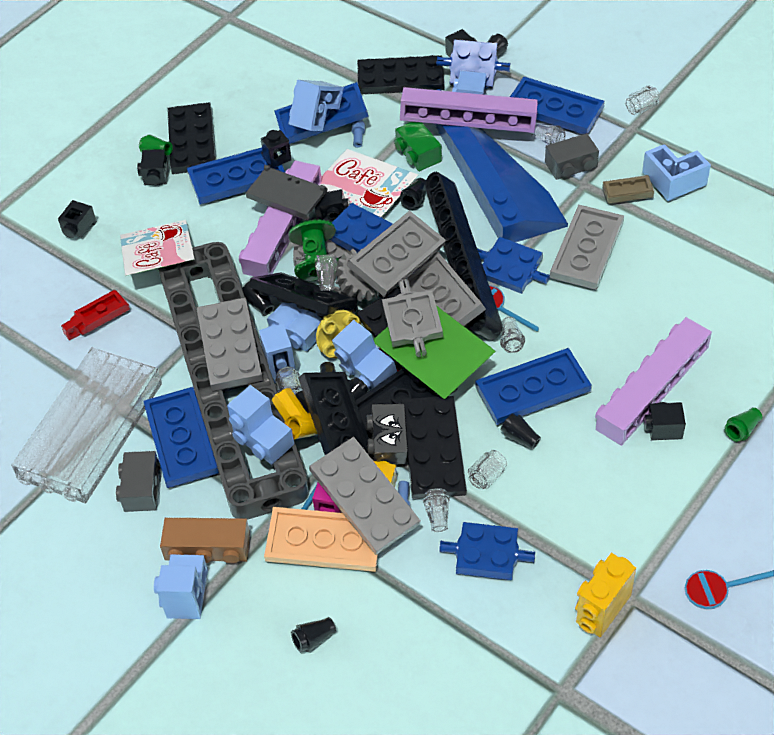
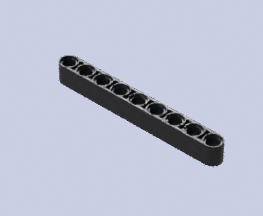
[425,171,502,340]

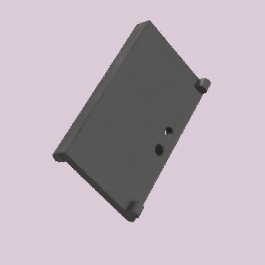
[246,165,328,220]

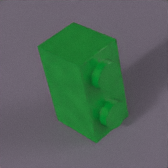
[394,122,442,172]

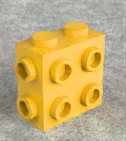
[575,553,636,638]

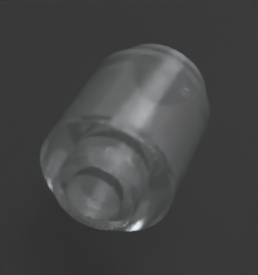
[625,85,660,115]
[275,367,302,394]
[468,450,507,489]

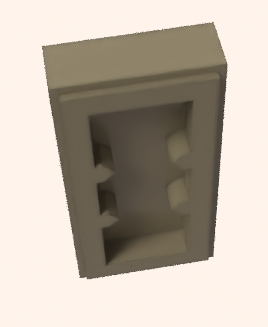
[602,175,654,204]

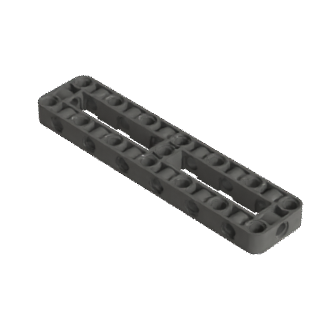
[158,242,309,520]

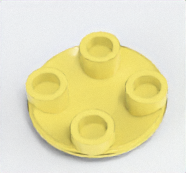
[316,310,362,358]

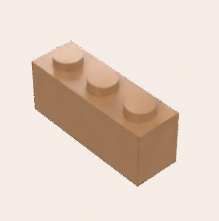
[160,518,250,563]

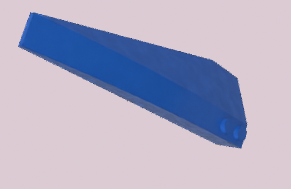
[434,89,568,242]

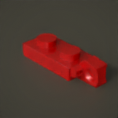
[61,290,130,340]

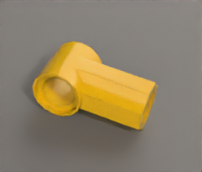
[272,388,317,439]

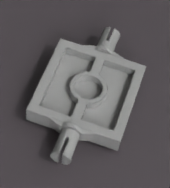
[382,279,443,357]

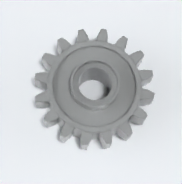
[334,249,379,301]

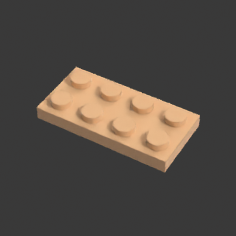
[264,507,378,572]

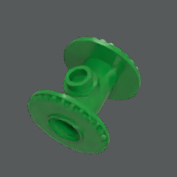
[288,220,339,281]

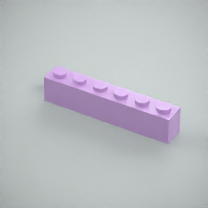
[400,87,538,133]
[239,160,322,277]
[595,317,712,446]

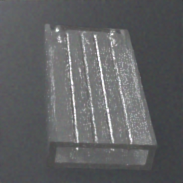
[11,347,162,504]

